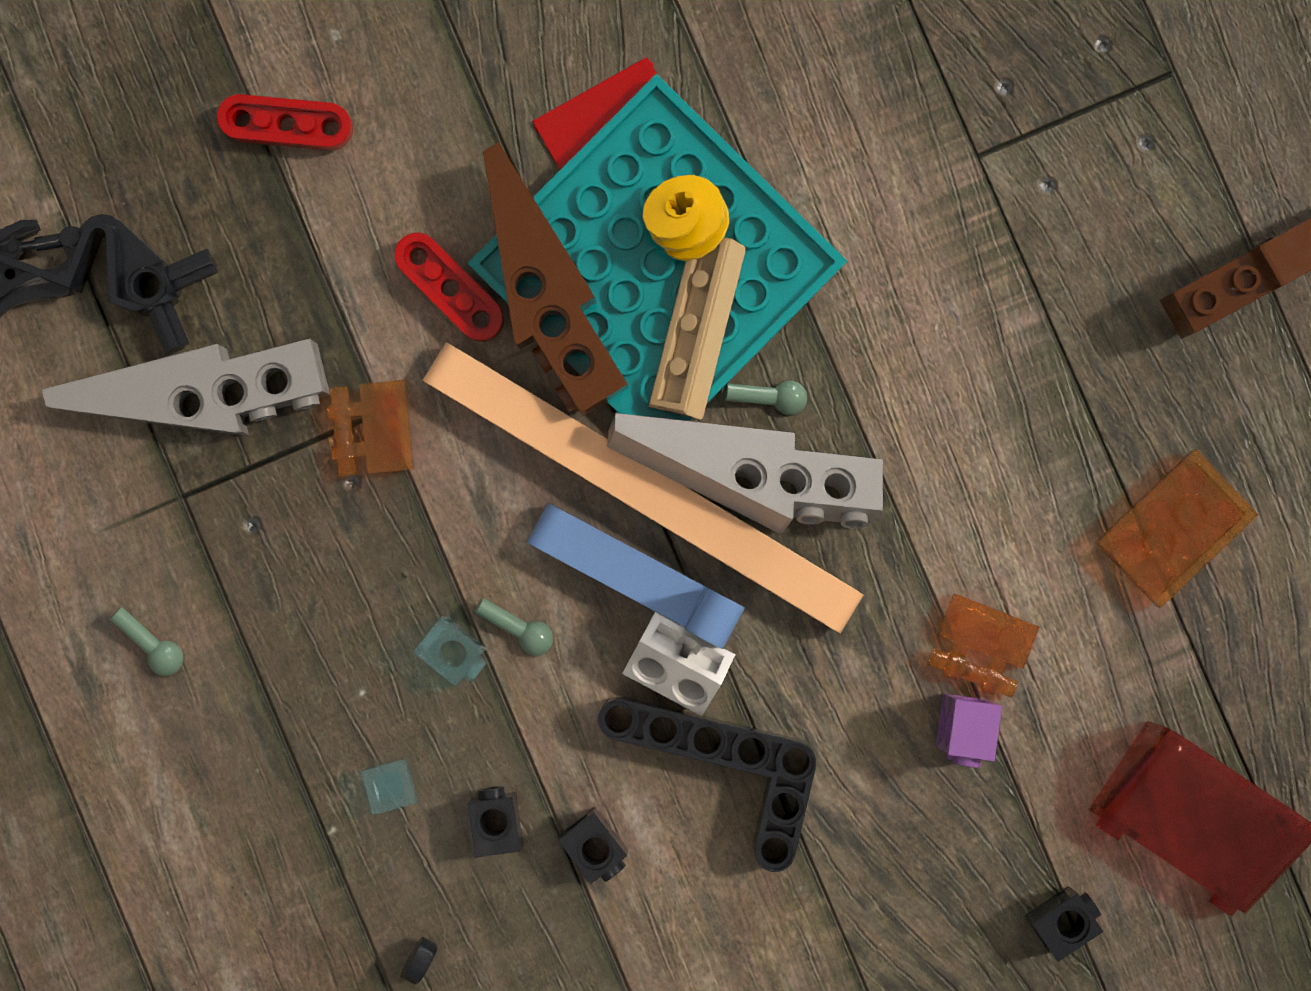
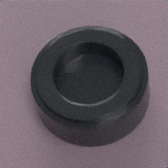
[400,936,438,985]

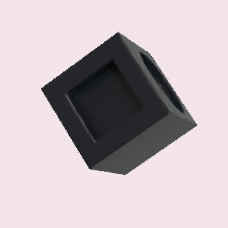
[468,786,523,858]
[558,807,628,884]
[1024,886,1103,962]

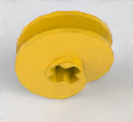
[643,175,729,261]

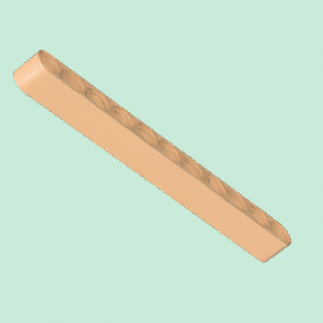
[422,342,864,634]

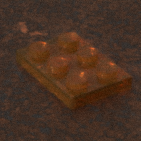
[1095,449,1259,608]

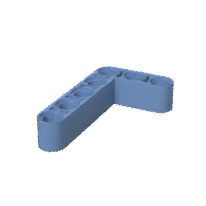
[526,502,745,649]

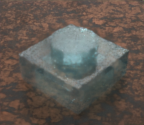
[361,758,418,815]

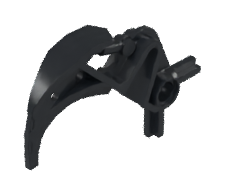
[0,214,219,354]

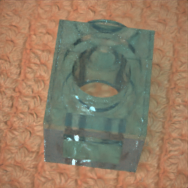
[413,616,488,686]

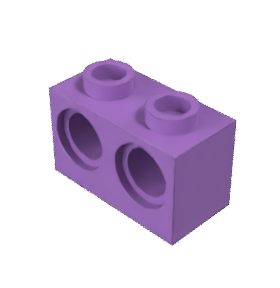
[936,693,1002,768]

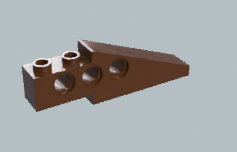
[483,142,628,416]
[1160,218,1311,339]

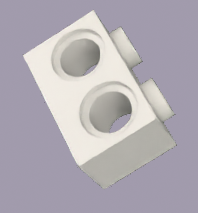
[622,612,735,716]

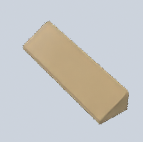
[649,238,746,420]

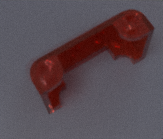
[1089,721,1311,917]

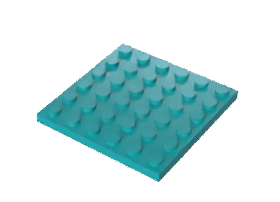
[467,74,847,421]

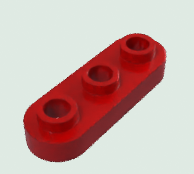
[217,94,353,151]
[395,233,504,342]

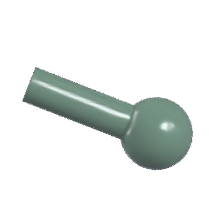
[723,380,807,416]
[474,598,553,656]
[109,606,184,676]

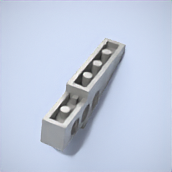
[42,339,330,436]
[607,413,883,533]

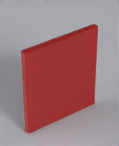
[533,57,657,170]

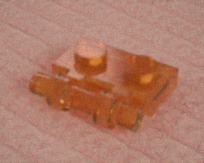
[327,380,415,477]
[928,594,1040,698]

